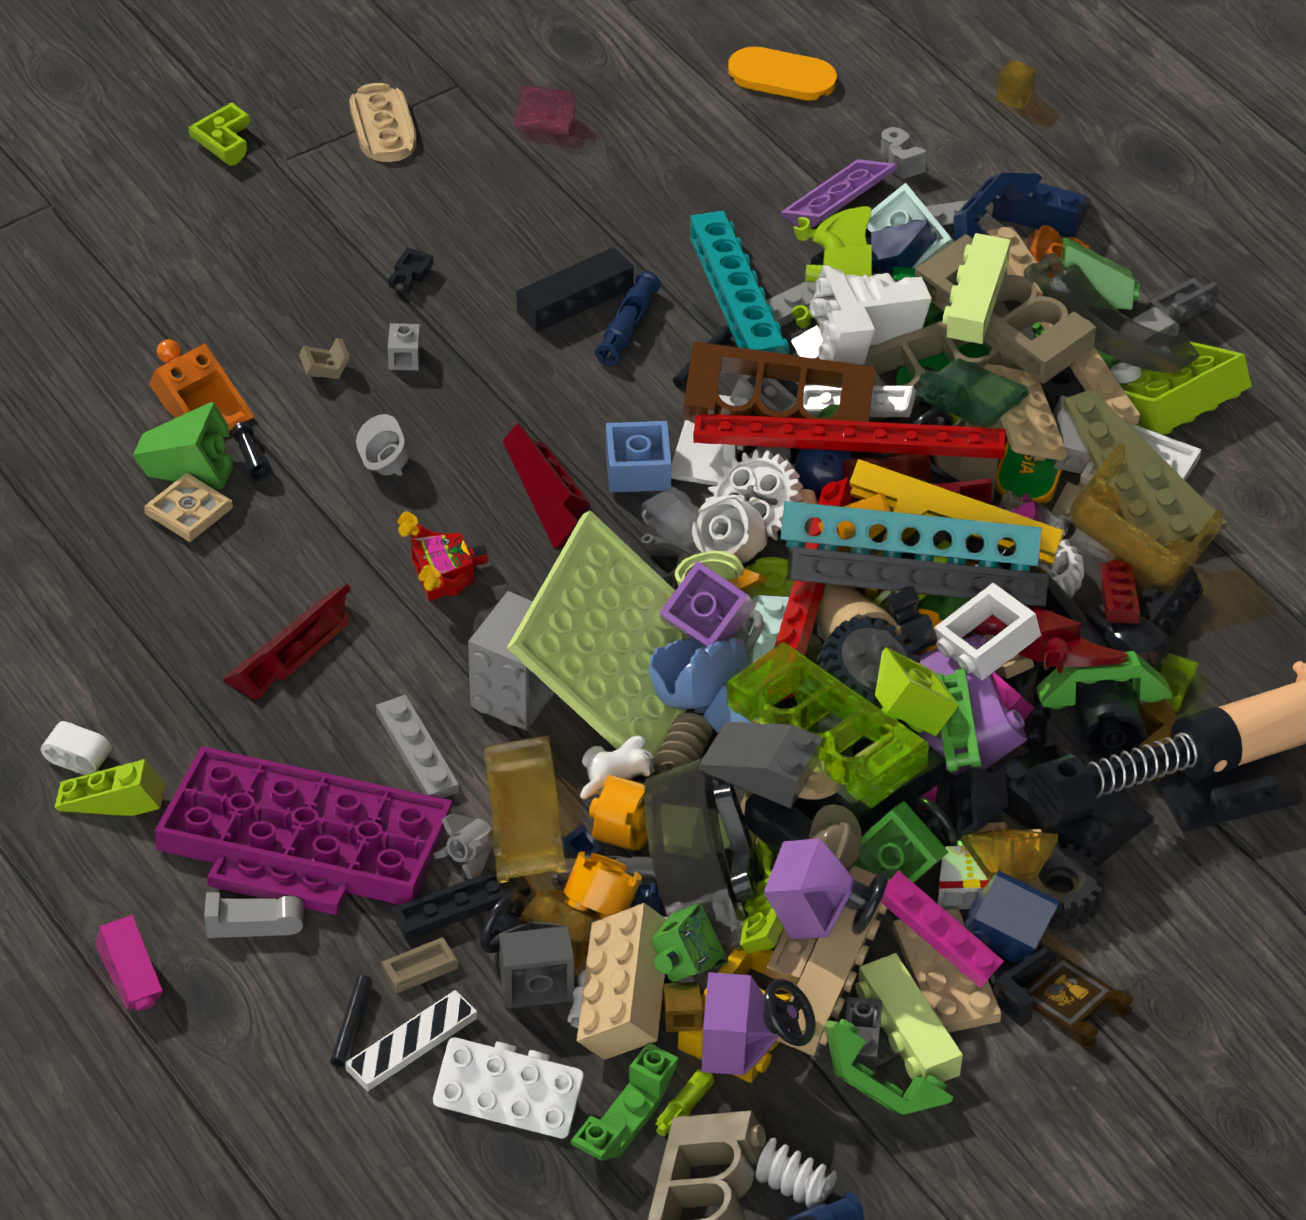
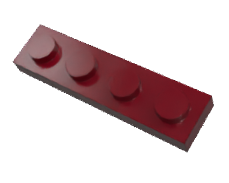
[1099,560,1140,623]

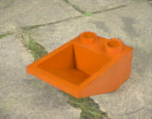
[149,339,255,432]

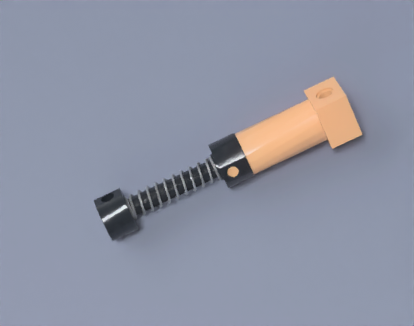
[1026,661,1306,827]

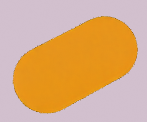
[728,47,837,101]

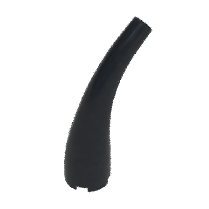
[998,544,1147,762]

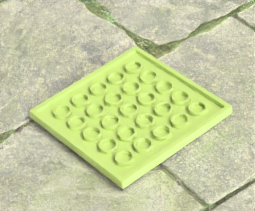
[507,510,689,774]

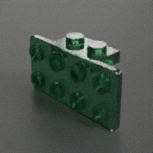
[916,358,1029,428]

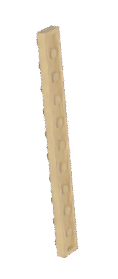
[986,226,1140,425]

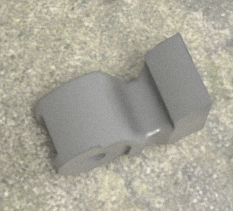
[881,127,927,180]

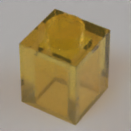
[996,59,1036,110]

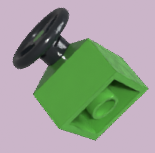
[855,795,958,883]

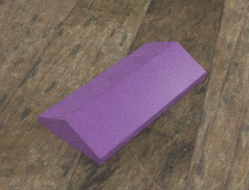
[781,159,898,228]

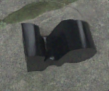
[885,586,938,654]

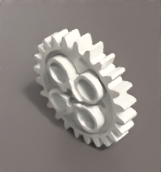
[706,450,804,546]

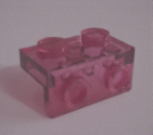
[514,85,575,135]

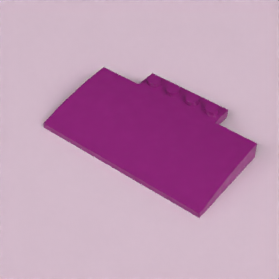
[155,746,453,915]

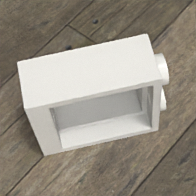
[934,583,1041,681]

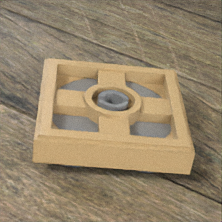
[144,473,233,542]

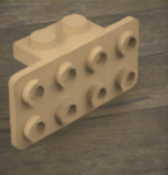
[983,364,1068,461]

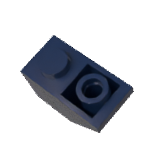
[871,219,937,274]

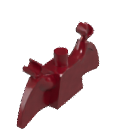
[963,606,1128,673]

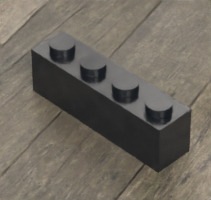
[516,247,634,332]

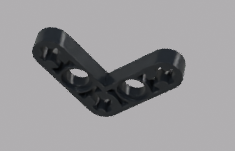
[714,783,761,903]

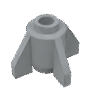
[433,813,495,880]

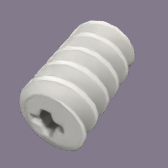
[756,1138,837,1209]

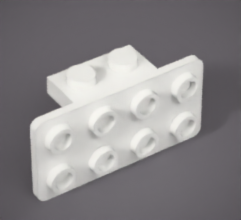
[671,395,748,486]
[433,1037,584,1139]

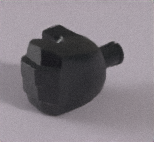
[1085,606,1170,682]

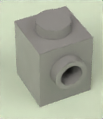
[388,323,421,370]

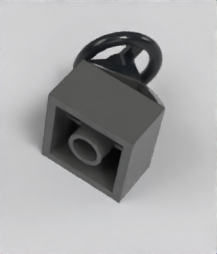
[480,892,574,1009]

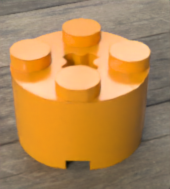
[589,775,659,851]
[564,852,642,918]

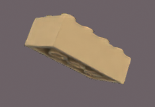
[577,903,667,1060]

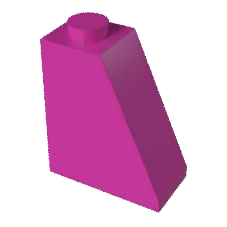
[95,915,162,1012]

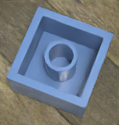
[606,421,671,493]

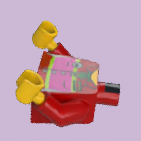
[397,511,488,601]

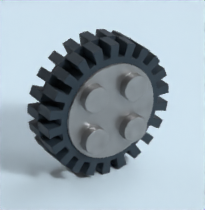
[817,616,921,719]

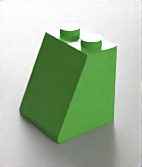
[1058,238,1139,310]

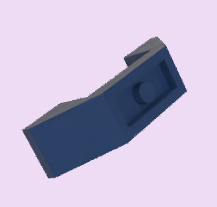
[954,172,1042,242]

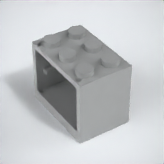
[468,591,555,730]

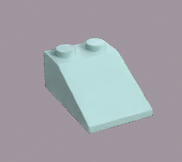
[867,183,954,268]

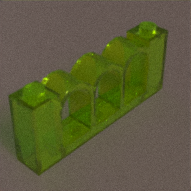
[727,642,929,808]

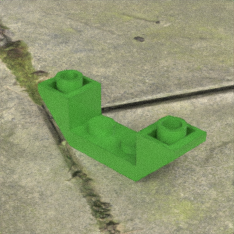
[1037,651,1172,709]
[824,1019,953,1115]
[571,1042,678,1161]

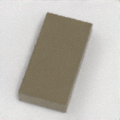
[381,937,459,994]

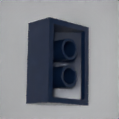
[992,183,1091,238]

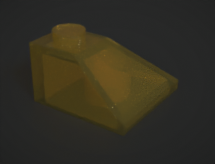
[962,828,1058,882]

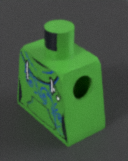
[652,902,729,982]

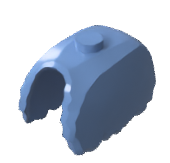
[649,637,749,713]

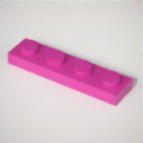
[881,871,1003,988]

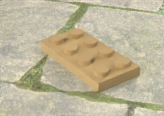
[893,908,1001,1033]

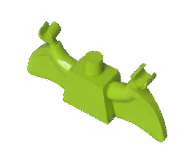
[791,206,872,328]

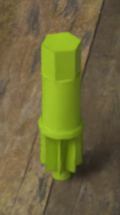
[655,1069,715,1137]

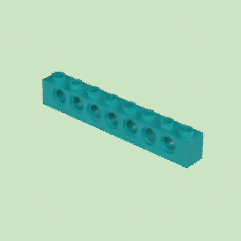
[690,210,789,355]
[780,501,1042,572]

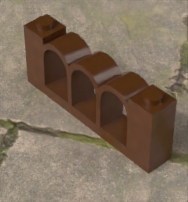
[682,341,875,424]

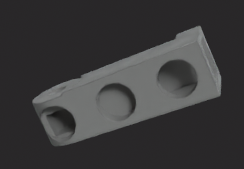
[204,892,304,938]

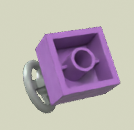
[659,561,764,653]

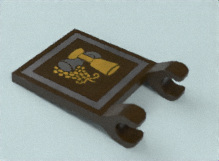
[1025,956,1133,1049]

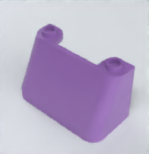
[919,635,1028,776]

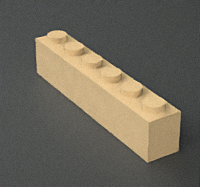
[776,865,890,1056]

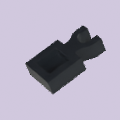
[388,248,434,294]

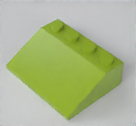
[1119,341,1252,435]

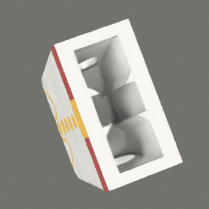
[937,836,999,910]

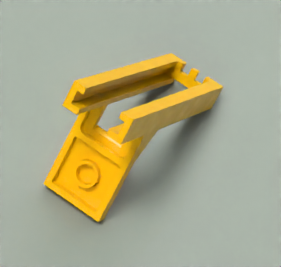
[850,459,1063,601]

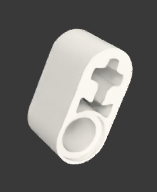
[40,721,112,775]

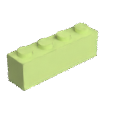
[943,233,1011,344]
[855,953,963,1082]

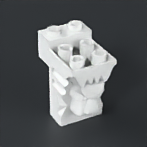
[810,265,932,365]

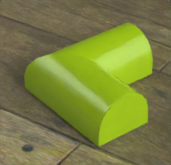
[188,102,250,166]

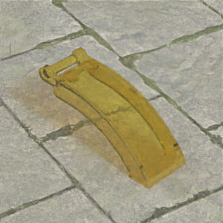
[484,735,567,884]

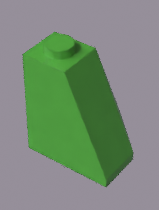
[133,402,233,489]

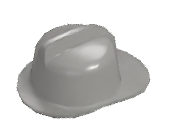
[356,414,410,476]

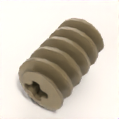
[653,713,713,779]

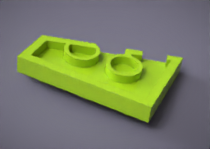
[740,878,784,954]

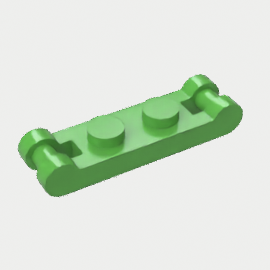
[937,668,982,773]

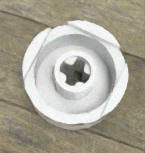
[692,496,766,563]

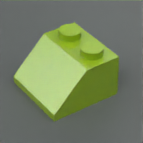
[875,647,959,736]

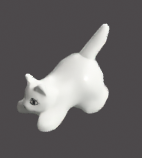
[580,735,653,799]

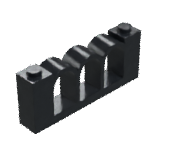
[744,717,946,854]

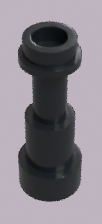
[232,422,272,482]

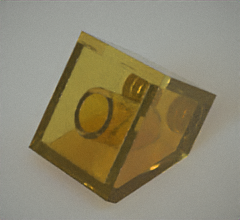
[521,889,603,967]

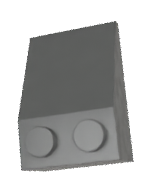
[698,722,823,808]

